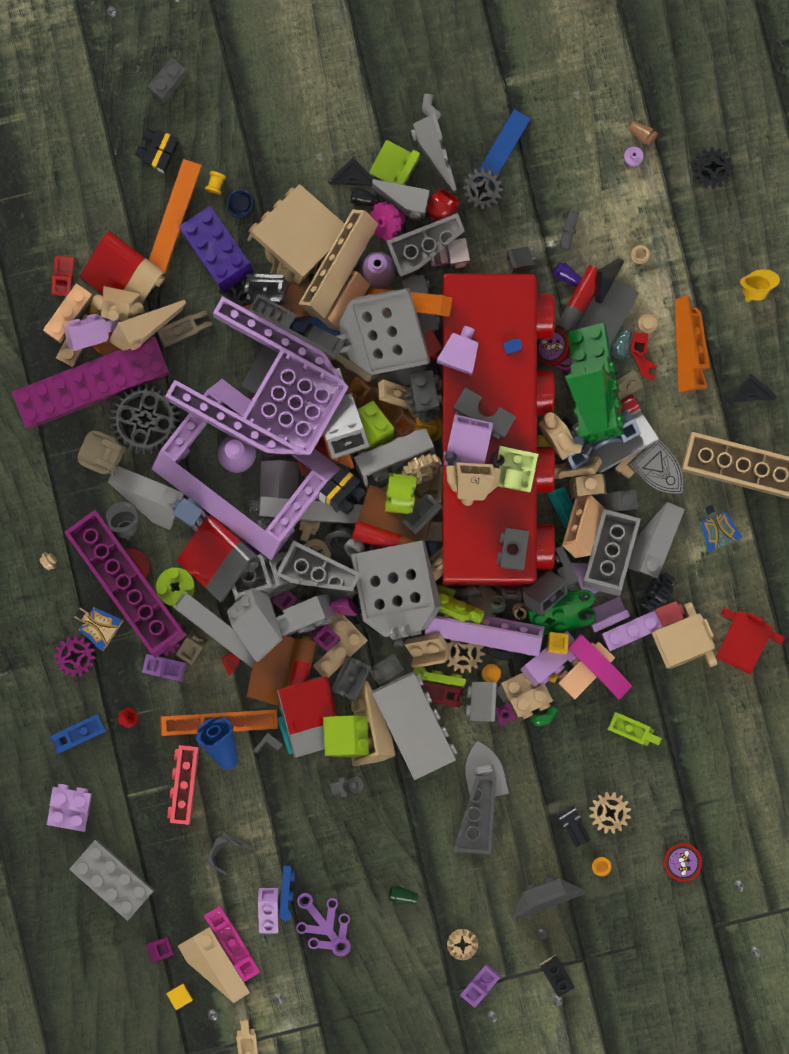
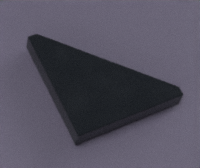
[328,157,373,186]
[595,258,624,304]
[727,374,777,403]

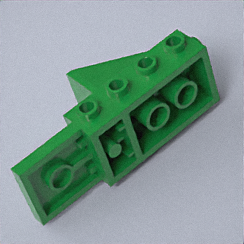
[565,323,624,443]

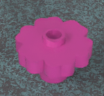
[370,201,405,241]

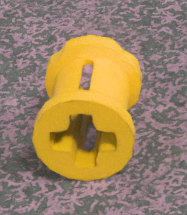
[205,171,226,195]

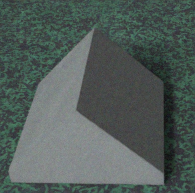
[260,460,299,500]

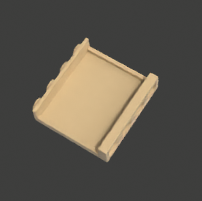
[247,184,345,285]

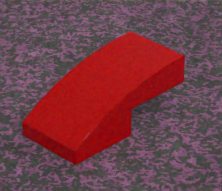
[51,255,75,296]

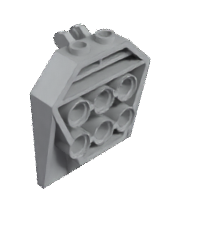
[336,288,431,375]
[351,540,442,640]

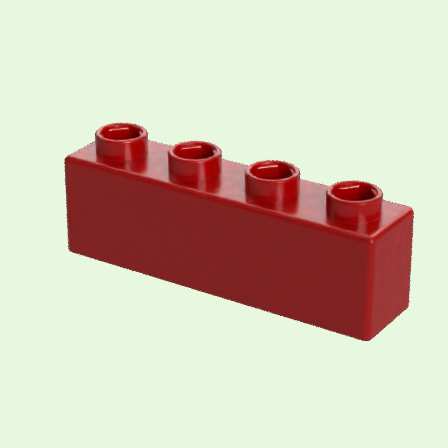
[442,274,555,586]

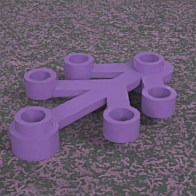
[296,893,351,956]

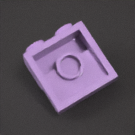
[47,784,92,832]

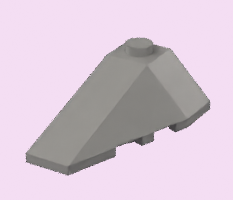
[411,113,457,194]
[386,213,465,277]
[108,466,186,530]
[628,502,685,580]
[276,540,362,592]

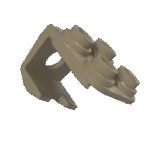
[77,430,127,476]

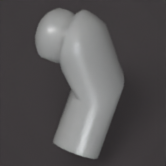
[422,94,441,120]

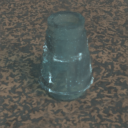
[611,330,633,360]

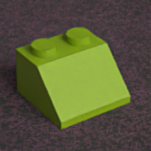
[357,401,394,454]
[323,716,369,757]

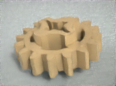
[401,454,443,485]
[446,639,485,674]
[589,792,631,834]

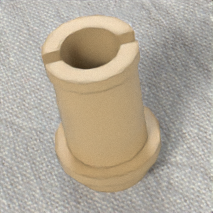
[512,603,527,620]

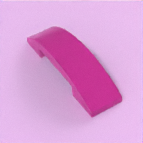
[568,634,632,700]
[204,906,260,982]

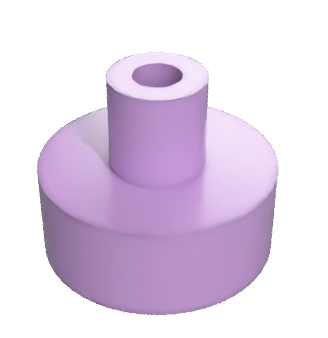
[624,147,643,167]

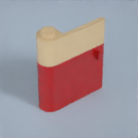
[80,231,165,317]

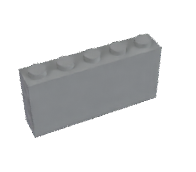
[372,671,458,780]

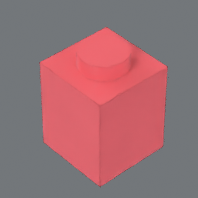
[653,601,685,627]

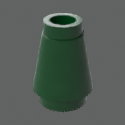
[388,885,418,905]

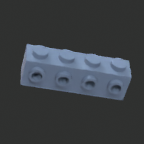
[172,497,208,531]

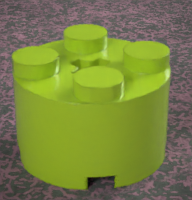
[385,473,417,514]
[156,568,196,607]

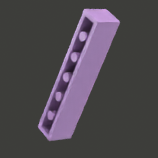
[425,612,544,657]

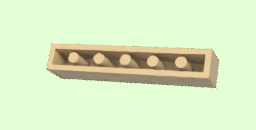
[299,210,378,319]

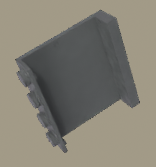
[249,294,345,358]

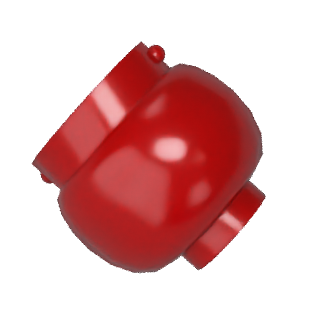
[426,189,460,222]

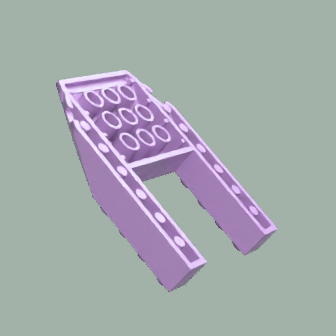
[165,296,348,455]

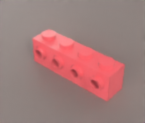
[167,745,200,825]

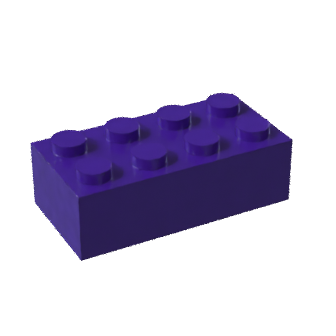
[179,206,254,292]

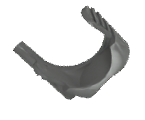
[206,833,253,876]

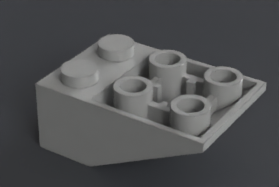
[324,393,370,460]

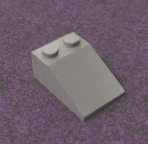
[372,179,429,221]
[227,589,283,662]
[466,682,497,722]

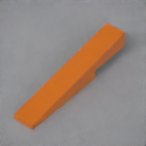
[149,159,202,274]
[366,287,453,317]
[160,709,278,736]

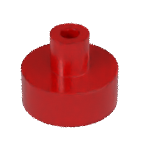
[118,707,138,728]

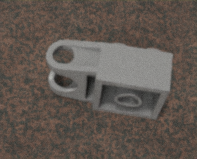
[231,552,298,602]
[276,594,337,636]

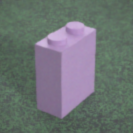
[444,415,493,465]

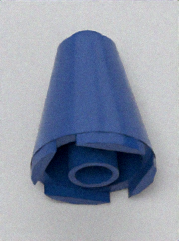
[195,717,239,770]

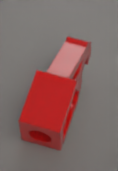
[630,332,657,380]

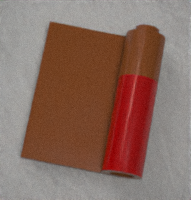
[351,485,431,548]
[247,636,316,706]

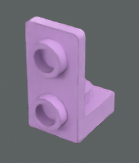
[258,888,278,934]

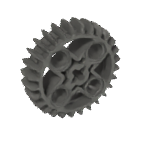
[110,385,181,456]

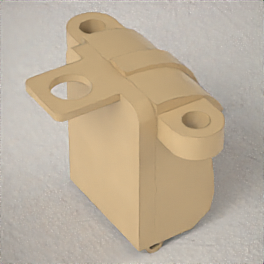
[652,602,717,669]

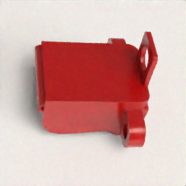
[715,608,785,675]

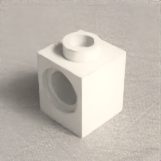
[447,238,470,269]

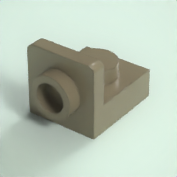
[176,631,208,665]

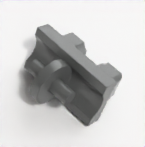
[330,775,365,797]

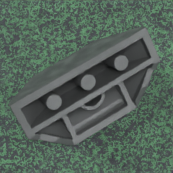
[511,876,586,921]

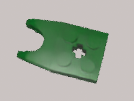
[526,590,596,636]

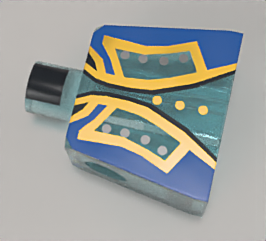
[699,505,742,553]

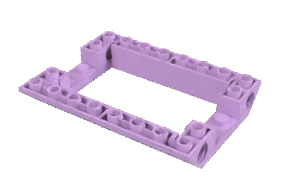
[152,379,341,561]

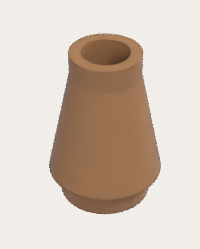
[628,121,658,146]

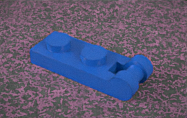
[49,714,106,754]
[280,865,295,921]

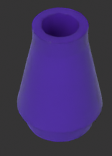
[552,261,582,287]

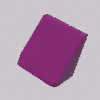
[330,596,358,616]
[146,937,174,963]

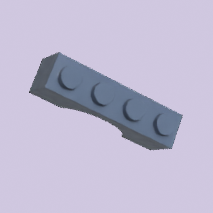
[565,409,641,470]

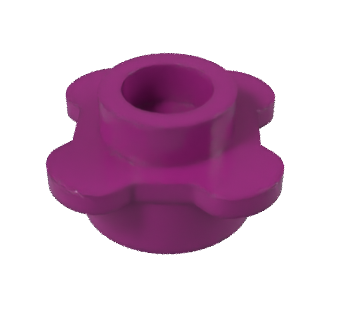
[495,703,516,726]

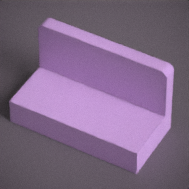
[585,597,630,633]

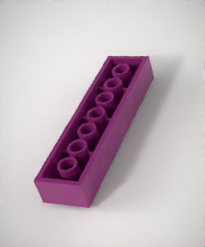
[12,337,171,430]
[64,510,186,658]

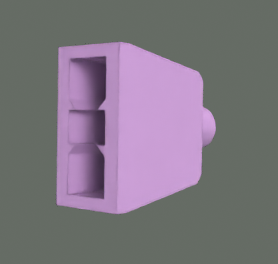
[437,326,478,376]

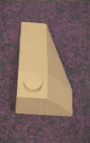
[109,300,186,351]
[351,681,395,766]
[178,927,250,1003]

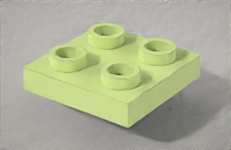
[497,446,538,493]

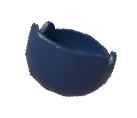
[227,189,255,218]

